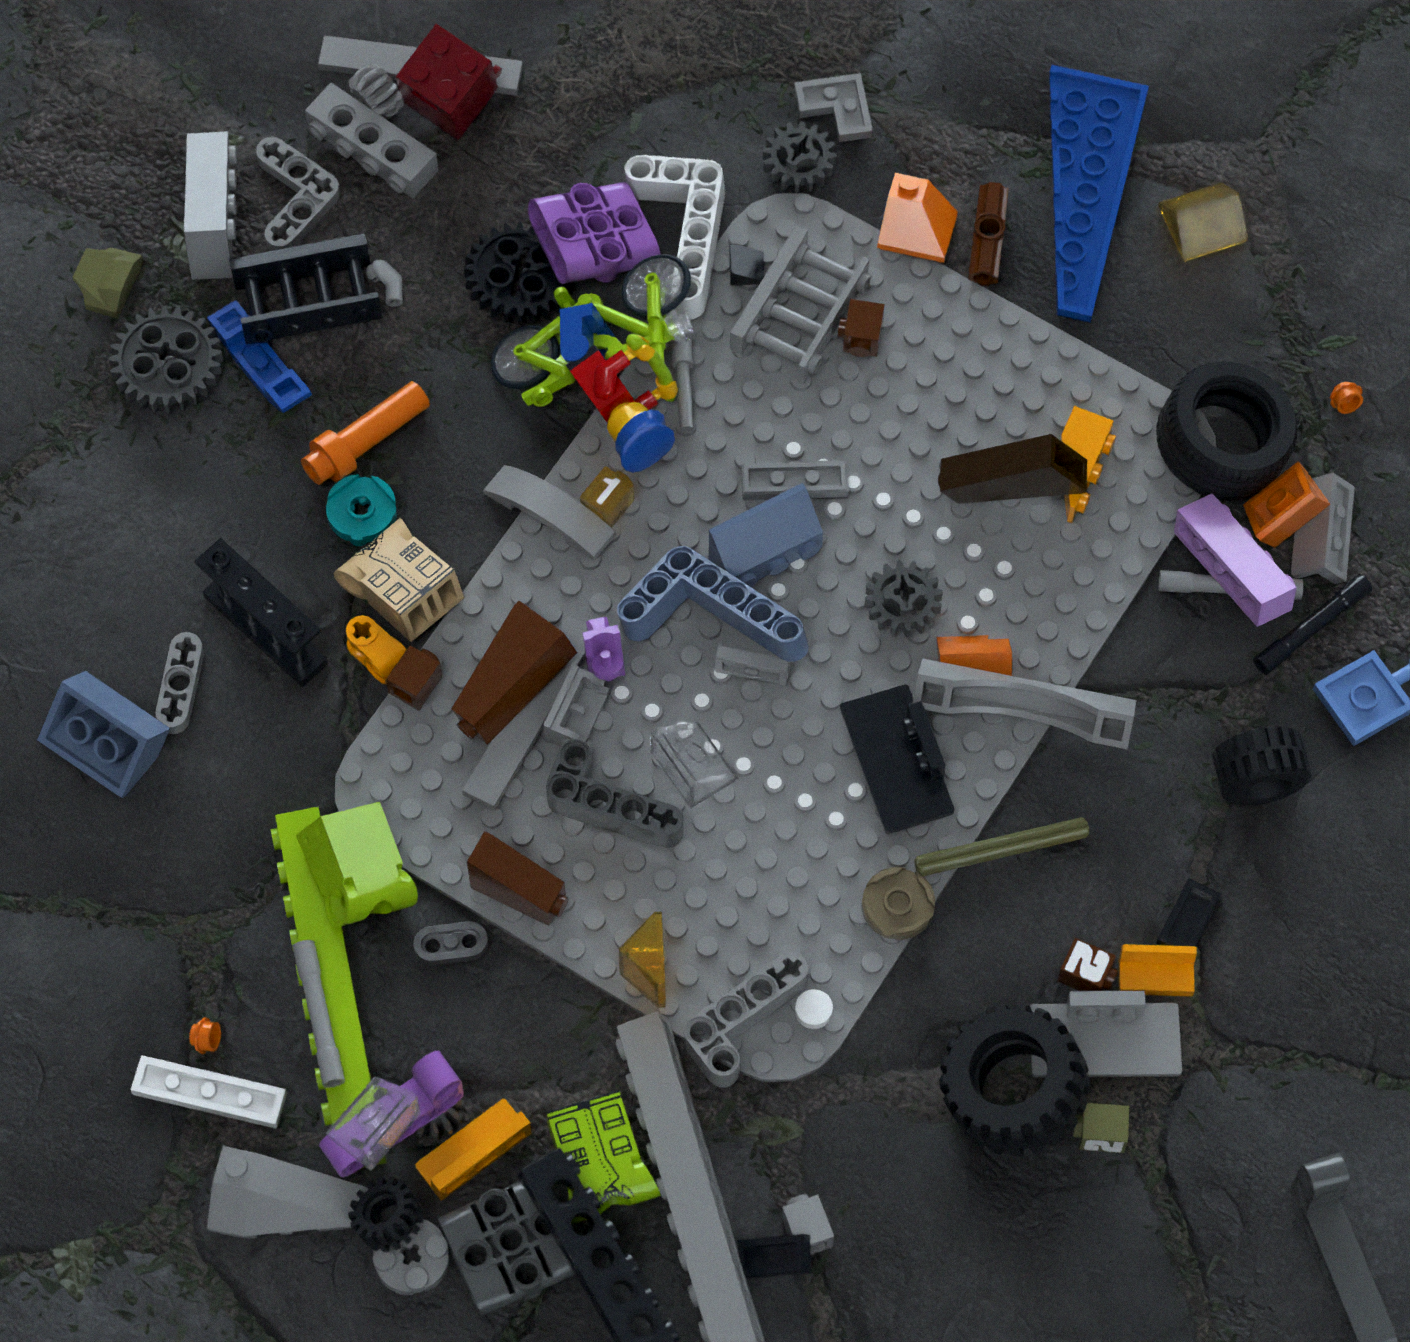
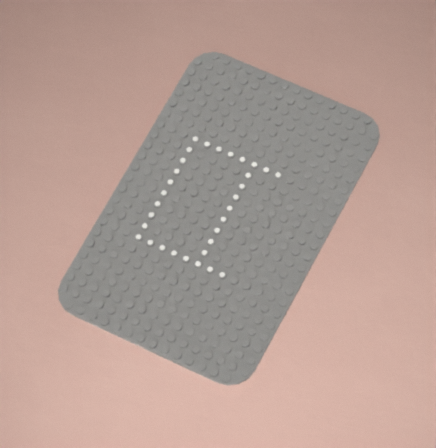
[335,193,1216,1082]

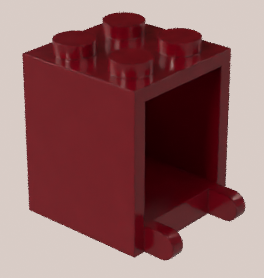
[396,24,502,140]

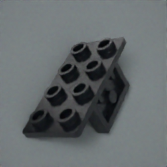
[840,684,955,834]

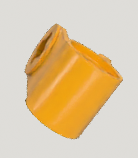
[346,615,407,684]

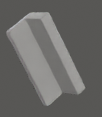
[1291,473,1354,584]

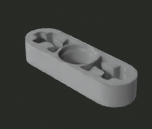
[155,632,204,734]

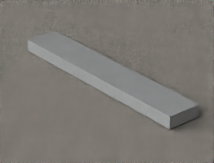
[318,35,523,96]
[462,614,587,811]

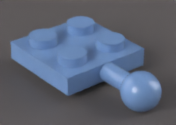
[1313,650,1410,746]

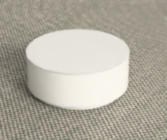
[795,989,833,1029]

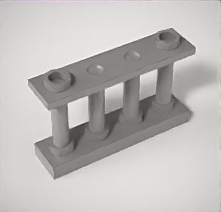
[730,225,871,384]

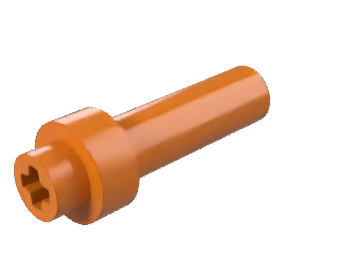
[301,381,430,485]

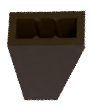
[938,434,1087,504]

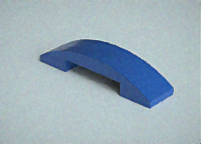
[207,300,312,413]

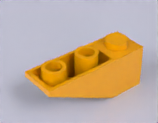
[1061,406,1116,523]

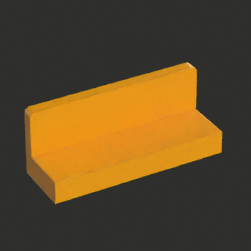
[415,1099,532,1201]

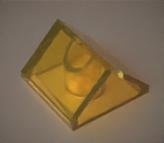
[1158,182,1248,261]
[618,912,666,1008]

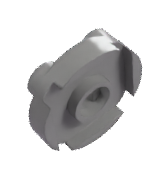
[373,1219,449,1295]

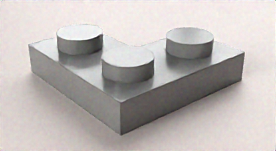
[794,73,873,142]

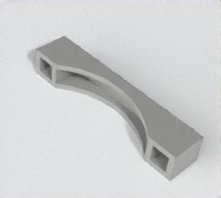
[913,658,1136,749]

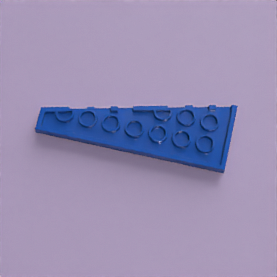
[1049,65,1149,323]

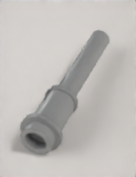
[671,322,695,432]

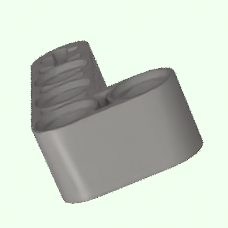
[684,952,808,1088]

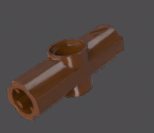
[968,182,1009,286]

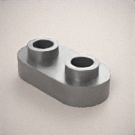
[413,921,488,966]

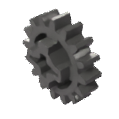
[763,121,837,193]
[865,560,943,637]

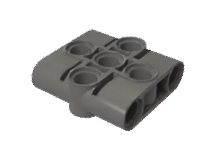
[437,1181,575,1317]

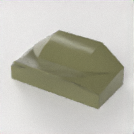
[72,248,144,319]

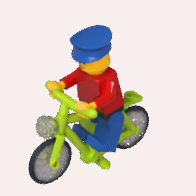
[491,254,694,473]

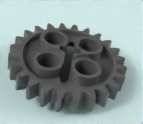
[109,306,223,413]

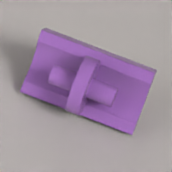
[582,617,625,682]

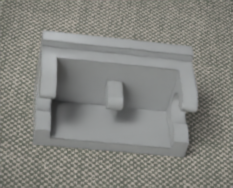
[543,664,610,746]

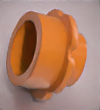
[1330,382,1363,414]
[189,1017,221,1054]

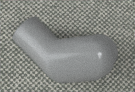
[366,260,403,307]

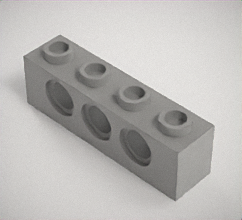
[305,83,438,199]

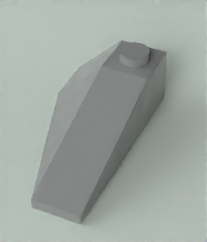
[207,1146,368,1239]

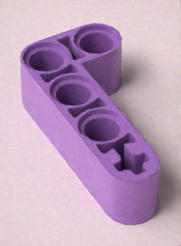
[319,1051,464,1177]

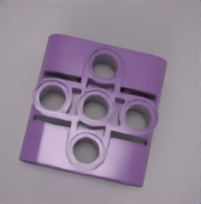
[528,182,660,284]

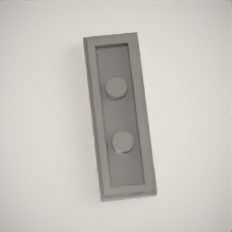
[741,460,849,500]

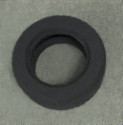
[1156,361,1298,500]

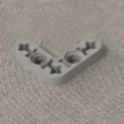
[256,137,340,251]

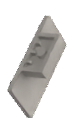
[1030,991,1182,1077]

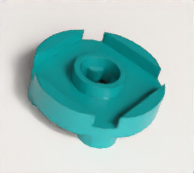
[326,474,397,546]

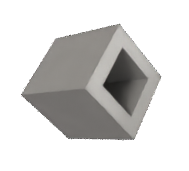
[782,1194,834,1254]

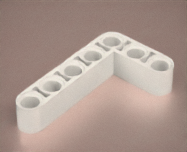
[625,155,725,319]

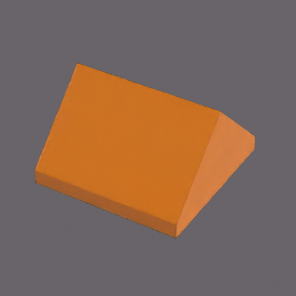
[1243,461,1331,548]
[936,635,1012,676]

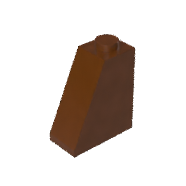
[467,831,568,926]

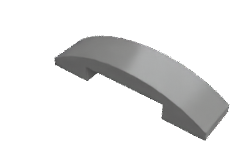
[483,465,616,560]

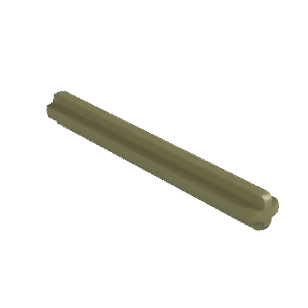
[914,817,1089,876]

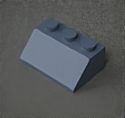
[709,483,823,587]
[37,671,170,798]

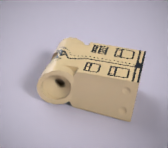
[334,518,464,642]

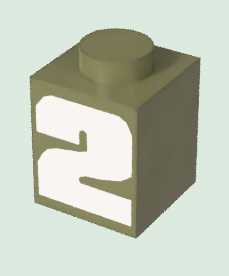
[1073,1103,1129,1153]

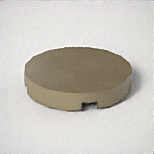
[861,866,936,940]

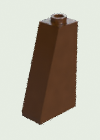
[451,601,577,745]

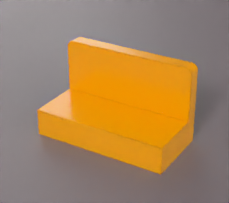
[1118,944,1197,997]

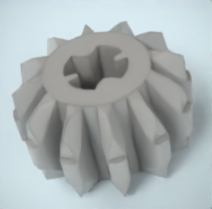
[349,63,404,119]

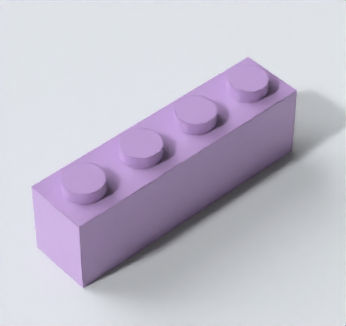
[1174,493,1297,627]

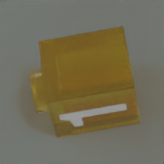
[580,466,634,528]

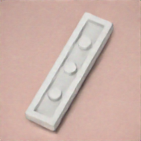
[131,1055,287,1129]

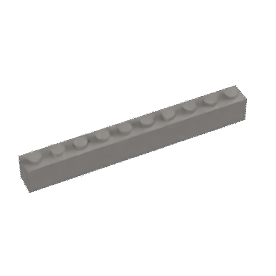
[616,1011,765,1342]

